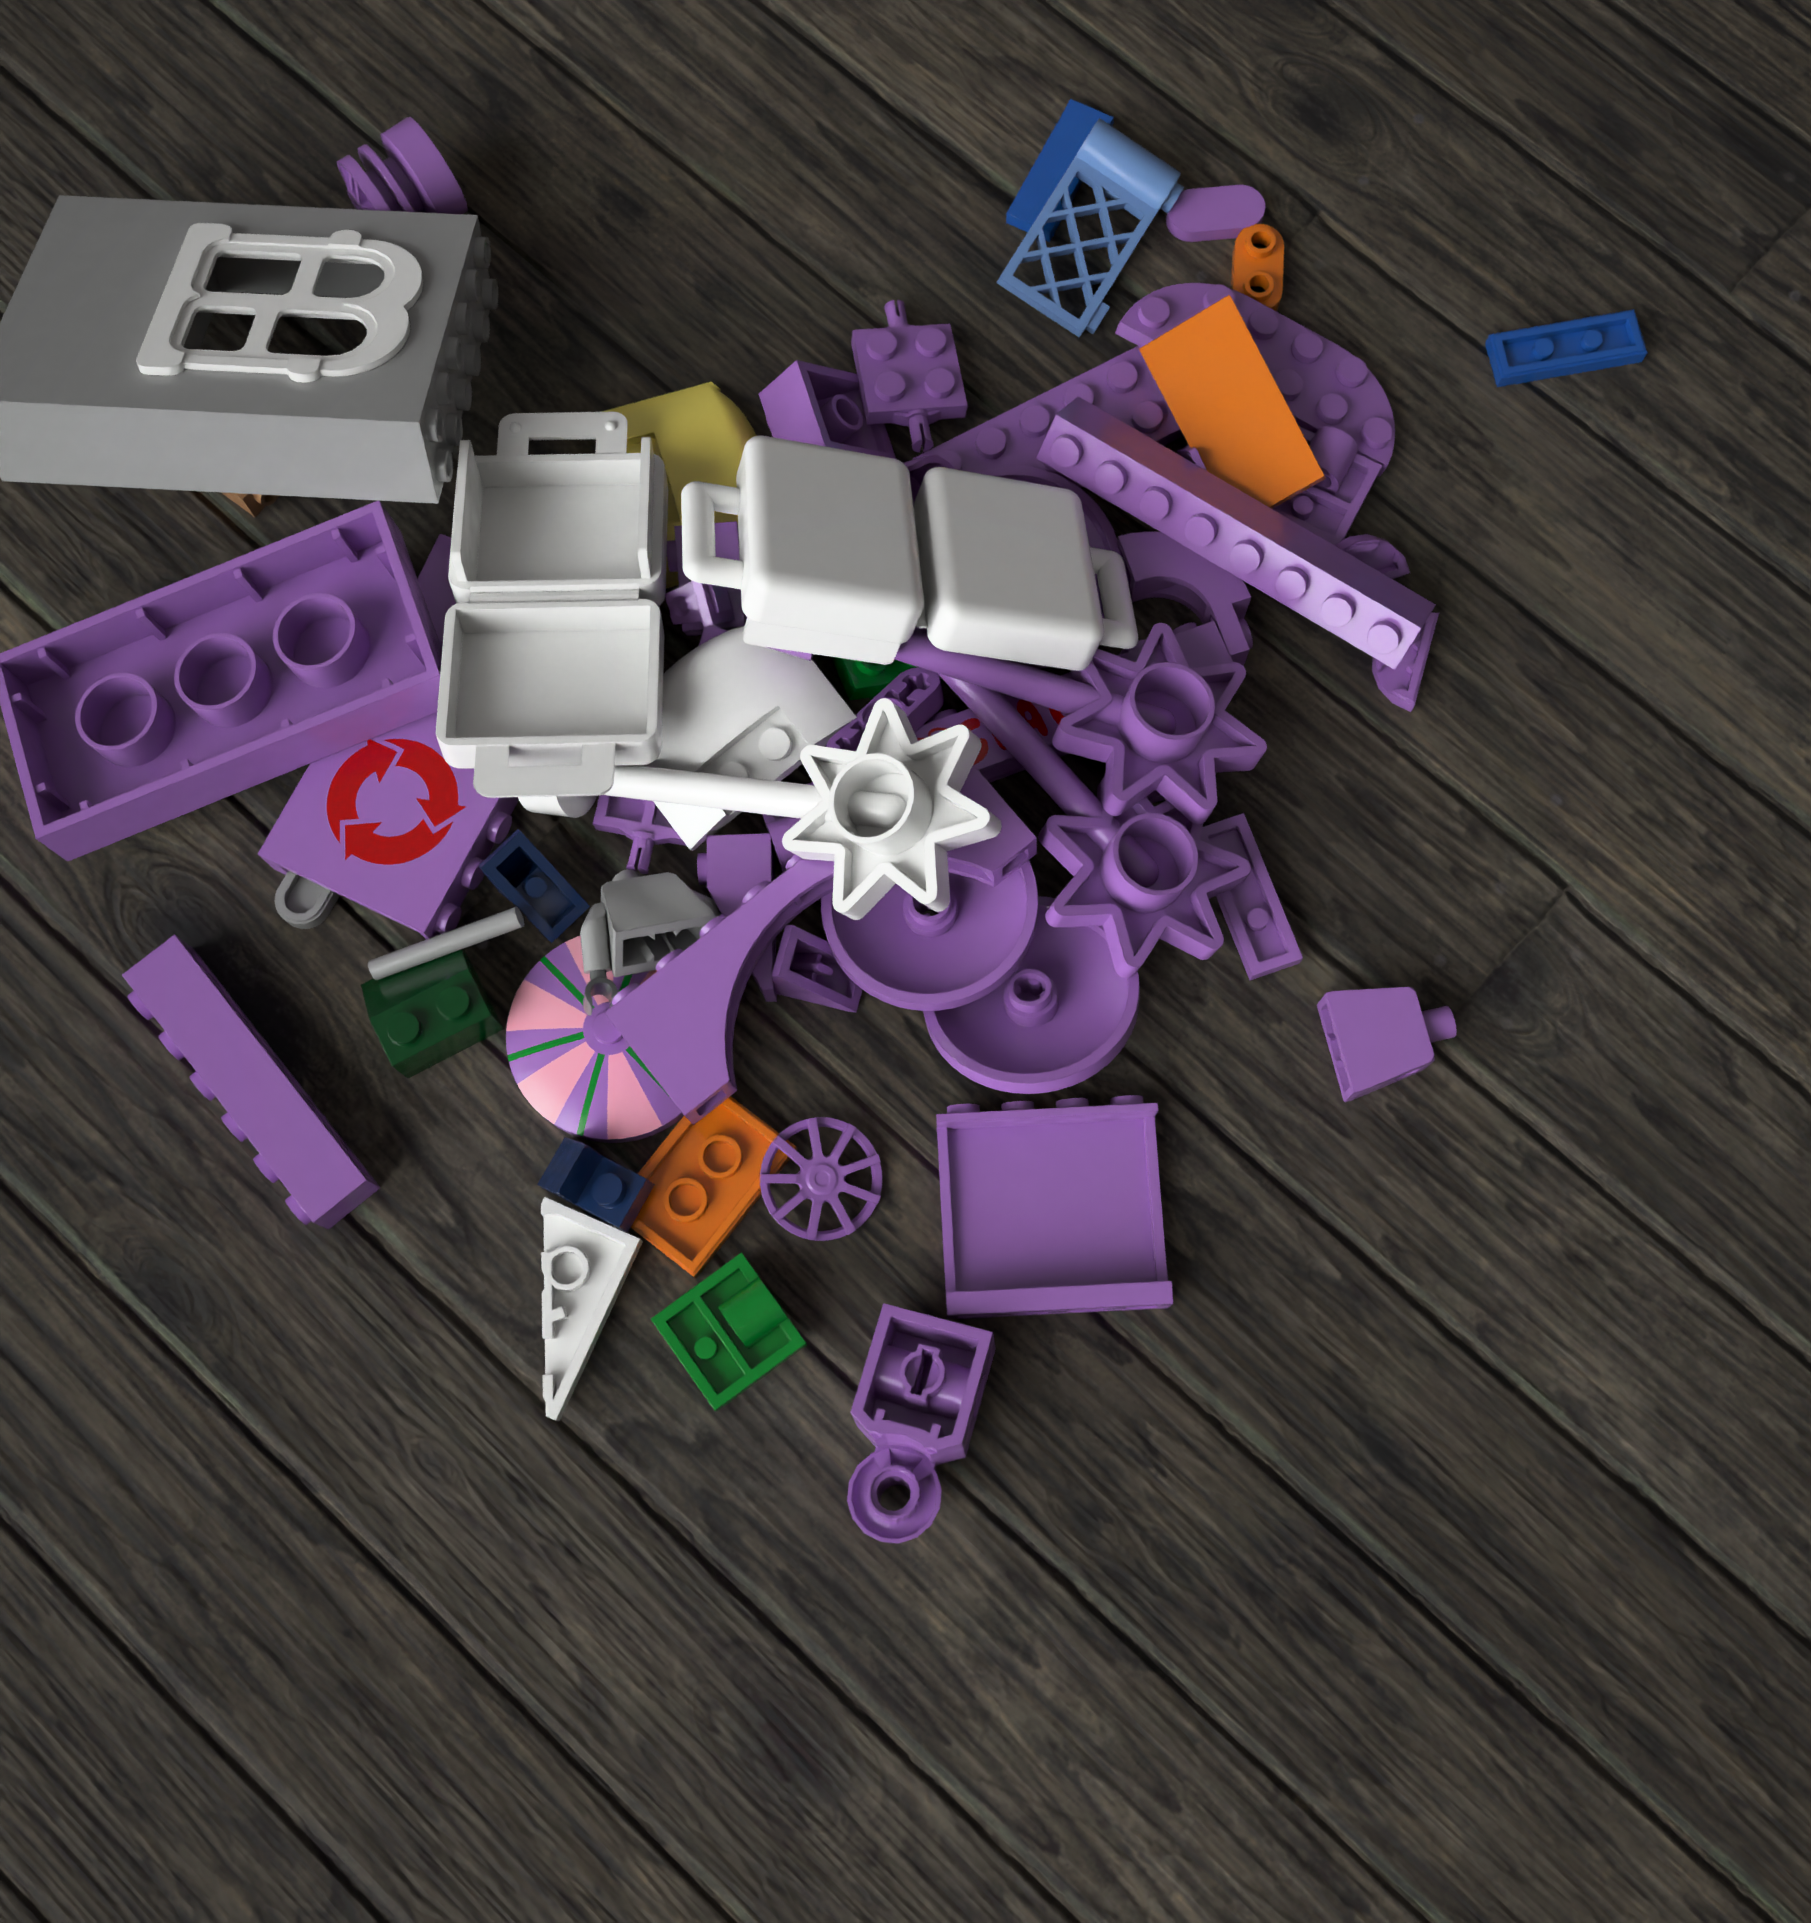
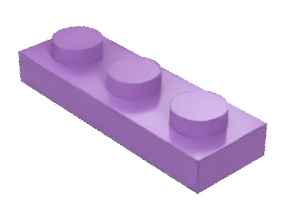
[1200,813,1303,980]

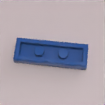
[1006,99,1114,242]
[1485,309,1647,387]

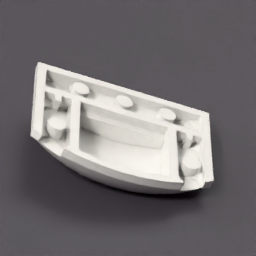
[639,626,857,851]

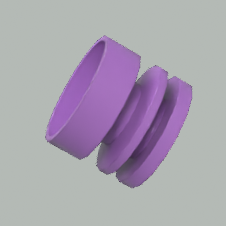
[336,117,468,214]

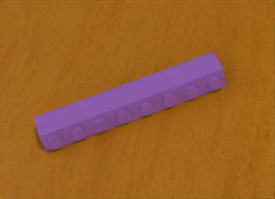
[1036,396,1436,670]

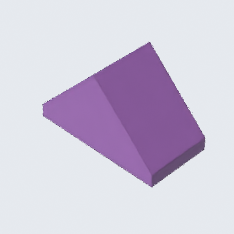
[771,925,863,1012]

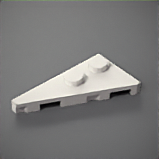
[541,1197,643,1421]

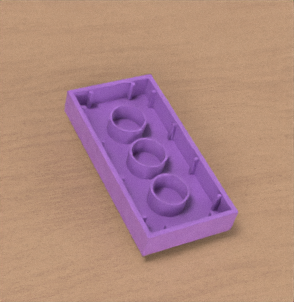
[0,501,442,861]

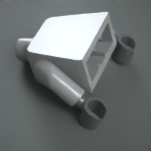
[580,869,721,1016]

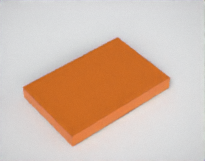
[631,1096,797,1279]

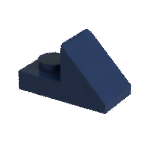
[479,829,590,943]
[537,1137,655,1233]

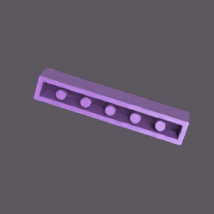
[122,934,381,1230]

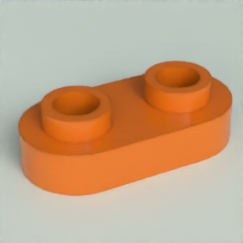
[1231,224,1284,311]

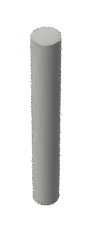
[368,907,525,980]

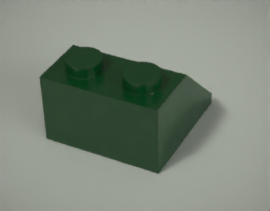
[361,949,504,1078]

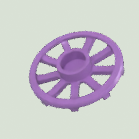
[760,1117,882,1241]

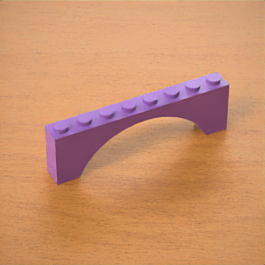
[605,765,1037,1125]

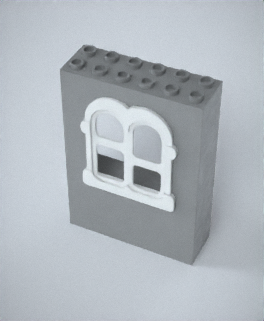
[0,195,498,504]

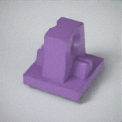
[665,580,735,627]

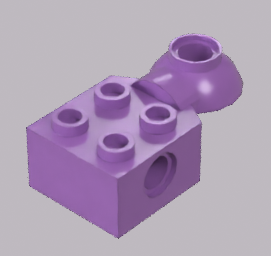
[847,1303,996,1543]

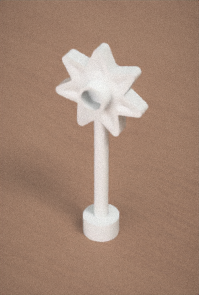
[518,698,1002,920]

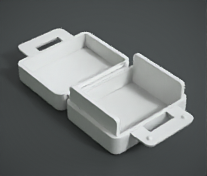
[436,412,668,798]
[681,435,1138,671]

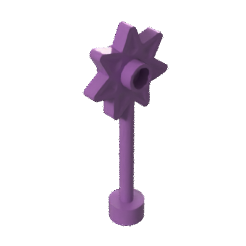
[767,623,1267,824]
[915,627,1251,978]

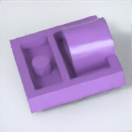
[1273,426,1382,545]

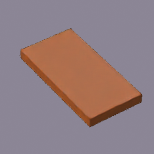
[1139,294,1326,509]

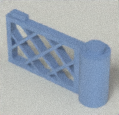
[997,118,1184,337]

